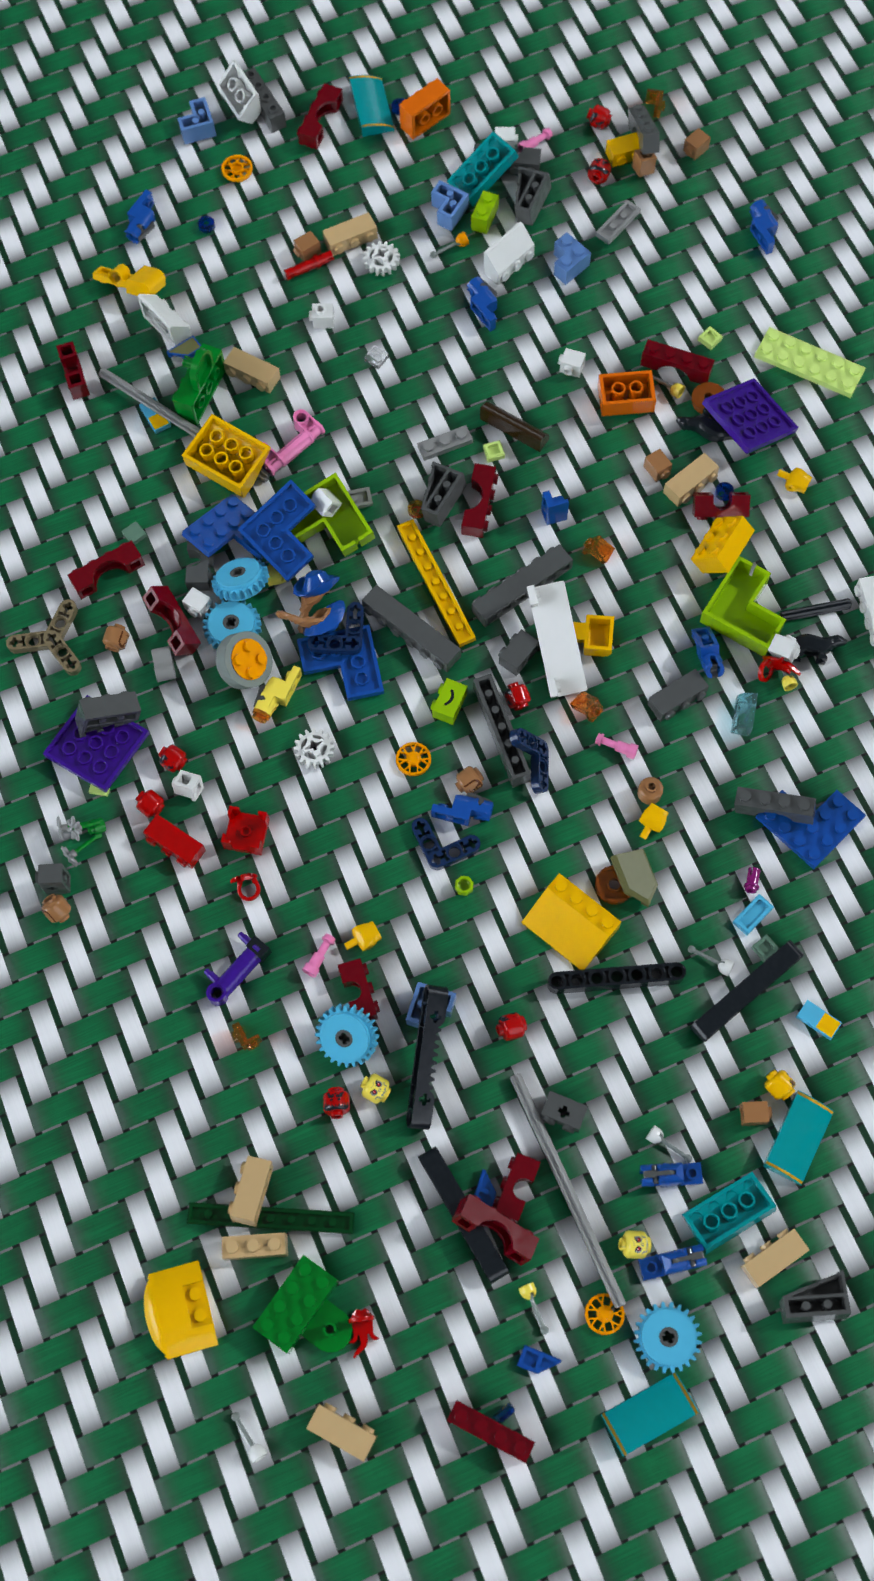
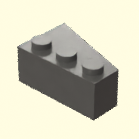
[514,166,552,226]
[421,461,467,527]
[75,691,141,738]
[779,1270,851,1324]

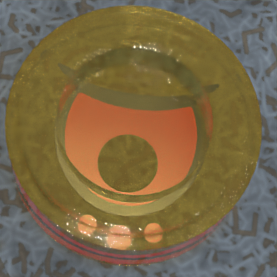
[408,500,423,519]

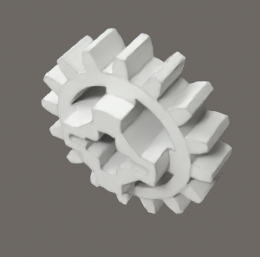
[363,241,400,276]
[293,728,335,770]

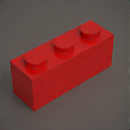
[143,814,206,869]

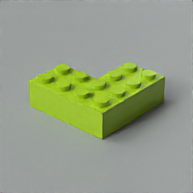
[290,473,375,557]
[700,556,786,656]

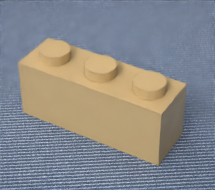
[322,212,378,256]
[223,347,281,393]
[663,453,719,507]
[228,1156,273,1227]
[740,1228,810,1288]
[222,1232,288,1261]
[306,1402,377,1462]

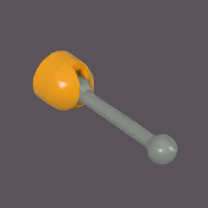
[430,232,469,258]

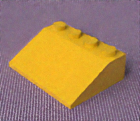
[182,414,271,498]
[521,873,621,970]

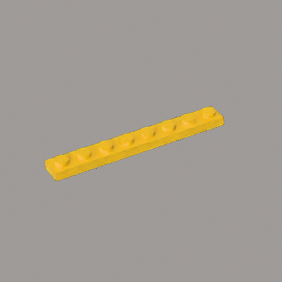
[397,519,476,648]

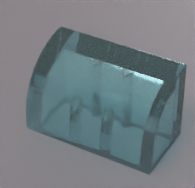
[731,693,758,736]

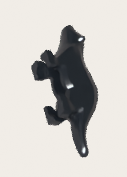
[676,408,733,442]
[793,634,847,665]

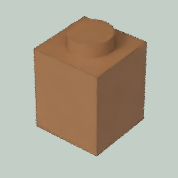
[683,128,711,160]
[632,149,657,177]
[293,231,321,262]
[644,449,672,482]
[739,1101,772,1126]

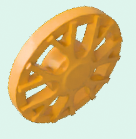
[222,155,253,182]
[396,742,431,776]
[585,1293,625,1335]

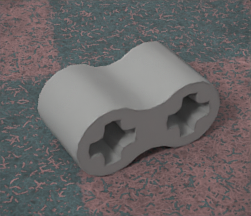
[151,646,176,682]

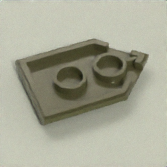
[610,849,658,907]

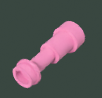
[517,128,553,153]
[595,733,639,760]
[302,934,336,978]

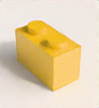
[605,132,640,167]

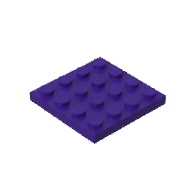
[702,378,799,454]
[43,695,150,793]

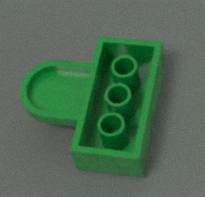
[172,343,225,426]
[252,1255,353,1354]

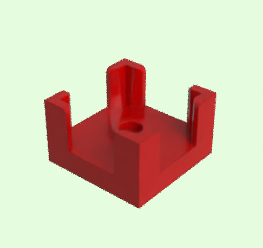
[221,806,270,855]

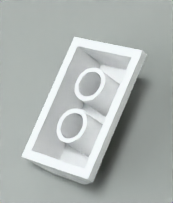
[216,60,261,124]
[484,221,535,285]
[137,294,191,347]

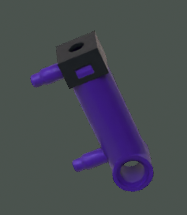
[204,932,272,1006]

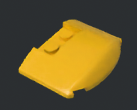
[144,1260,218,1360]

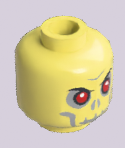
[360,1073,391,1104]
[619,1230,651,1259]

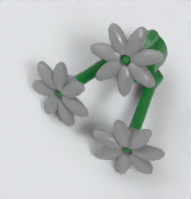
[56,816,106,867]

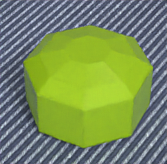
[455,876,474,896]

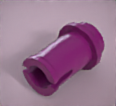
[744,867,761,894]

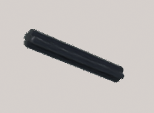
[779,598,852,621]

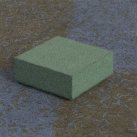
[121,521,147,545]
[751,934,779,962]

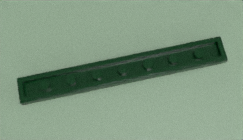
[187,1202,355,1235]

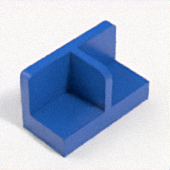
[541,490,569,525]

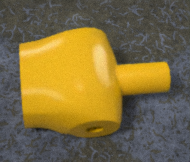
[777,468,812,494]
[639,803,669,840]
[344,921,382,951]

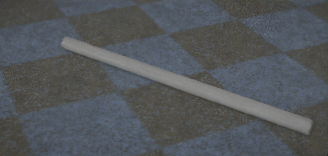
[98,368,270,482]
[510,1073,626,1308]

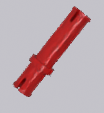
[284,250,334,280]

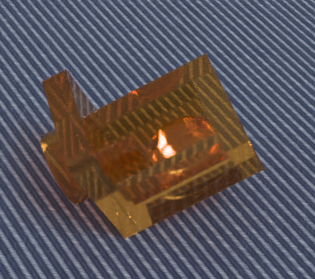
[645,89,666,118]
[582,535,615,564]
[570,691,603,722]
[231,1022,262,1050]

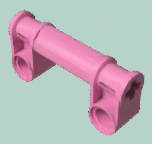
[262,409,325,477]

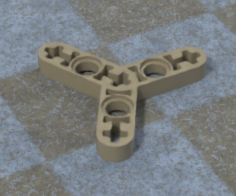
[6,599,82,676]

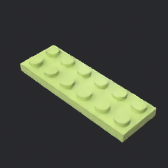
[754,327,866,398]

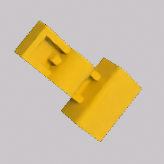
[92,264,166,296]
[573,614,614,657]

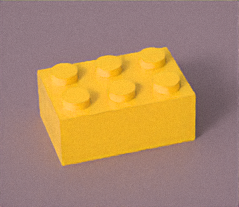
[691,516,755,574]

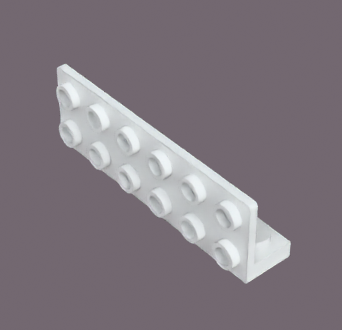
[527,581,588,699]

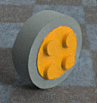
[216,631,273,689]

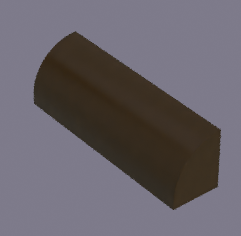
[480,401,549,452]

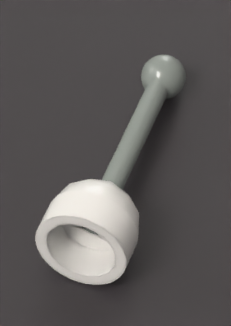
[688,945,735,977]
[646,1125,692,1163]
[231,1412,268,1464]

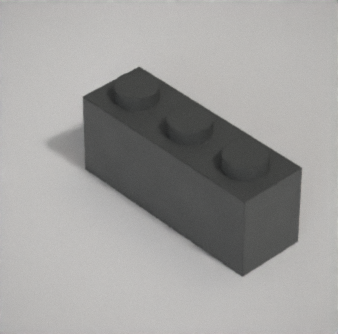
[647,669,709,722]

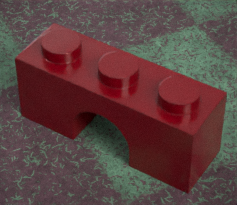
[56,341,90,400]
[692,492,751,520]
[338,958,380,1020]
[492,1153,541,1223]

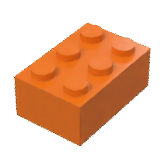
[399,78,451,139]
[597,370,656,416]

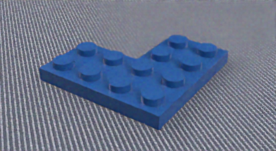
[237,479,316,582]
[182,493,264,560]
[297,624,384,701]
[755,790,866,870]

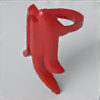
[758,656,801,682]
[230,873,261,901]
[348,1308,379,1359]

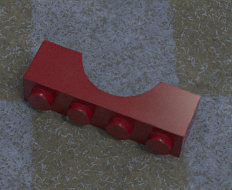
[297,83,343,150]
[640,339,715,384]
[461,463,499,538]
[67,540,145,600]
[142,586,201,656]
[452,1194,539,1266]
[447,1400,535,1463]

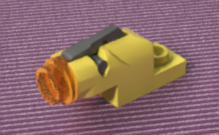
[252,665,302,724]

